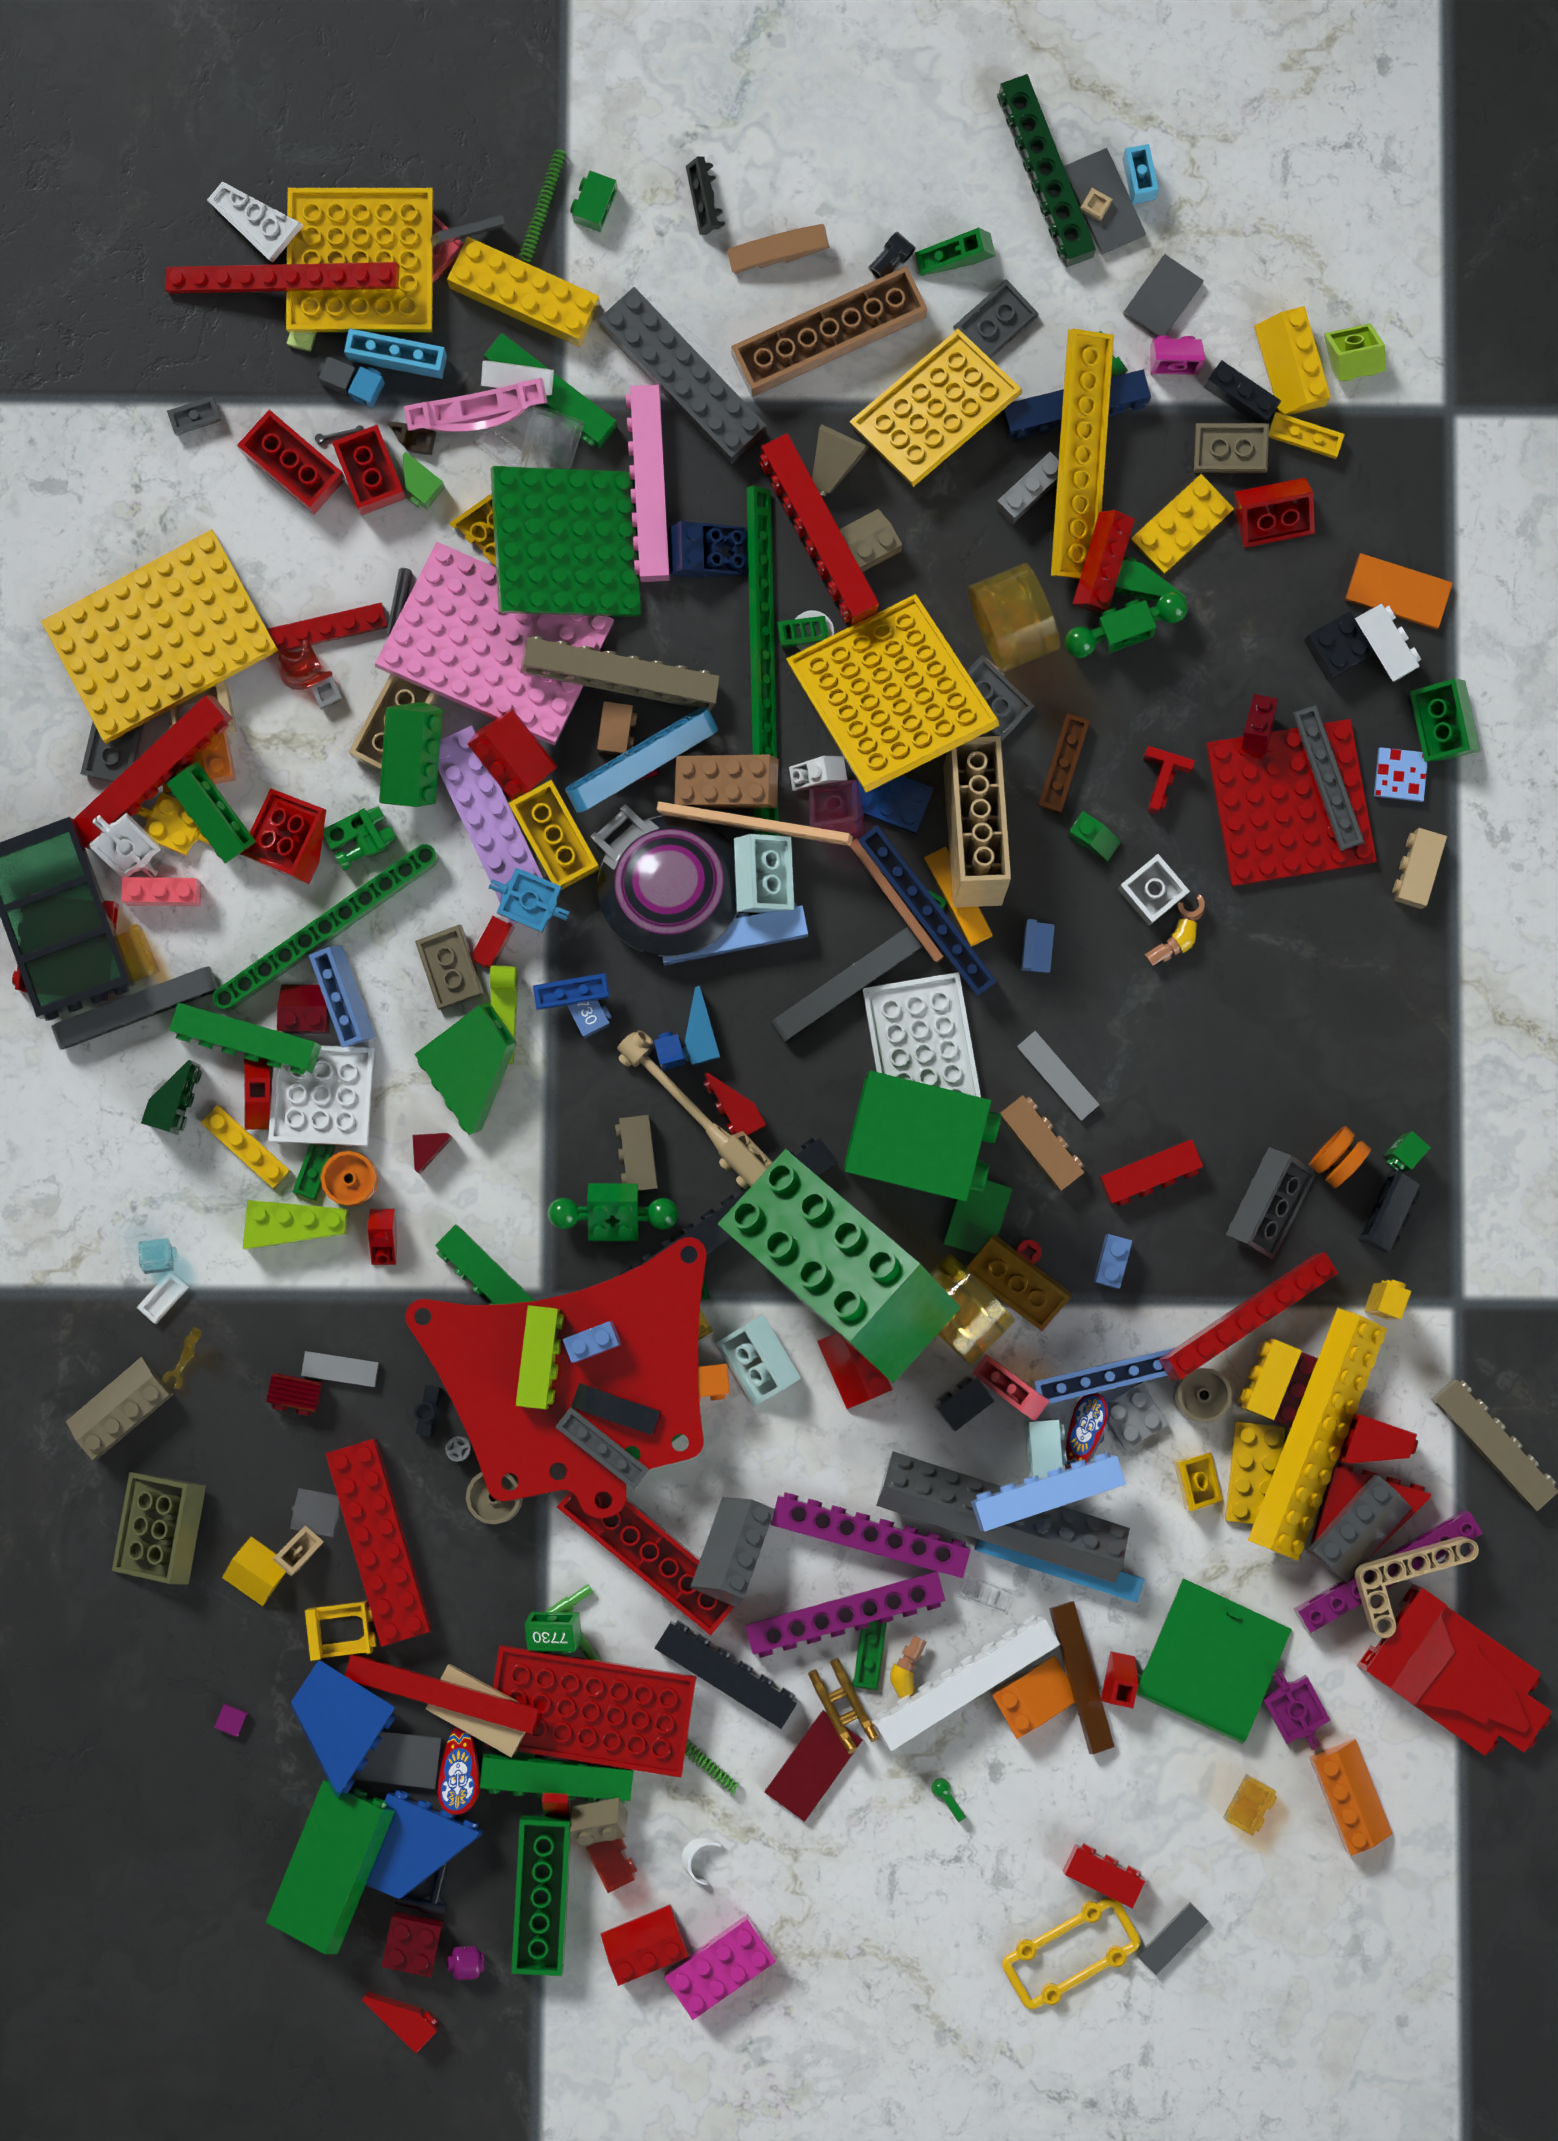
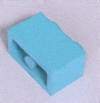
[1122,144,1159,204]

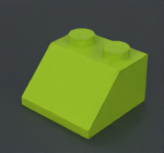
[1324,323,1386,381]

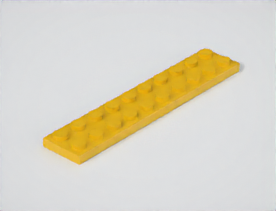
[1051,329,1114,579]

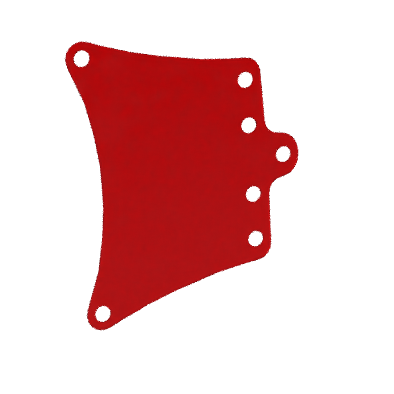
[405,1237,706,1518]

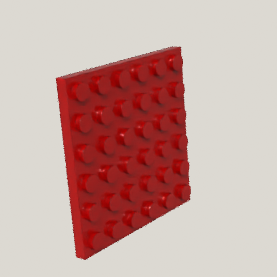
[1206,719,1377,887]

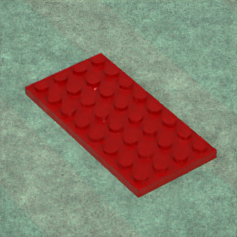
[484,1645,697,1778]

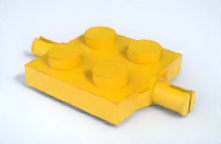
[136,792,211,857]

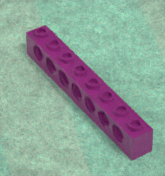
[770,1492,971,1578]
[1293,1510,1483,1633]
[745,1571,946,1658]

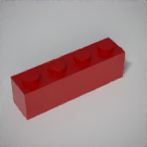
[1073,510,1135,612]
[1098,1139,1203,1207]

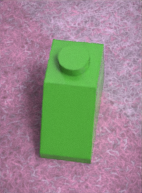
[403,452,445,510]

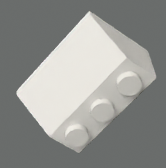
[1355,604,1422,682]

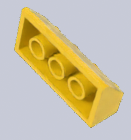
[1254,306,1331,416]

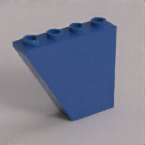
[290,1660,396,1798]
[366,1790,484,1899]

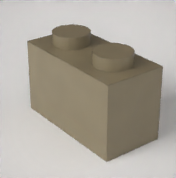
[570,1798,628,1846]

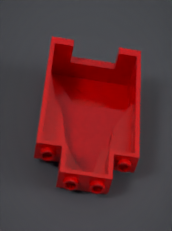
[1357,1584,1552,1756]

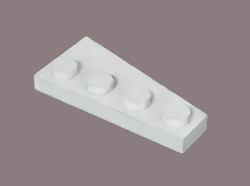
[207,182,304,262]

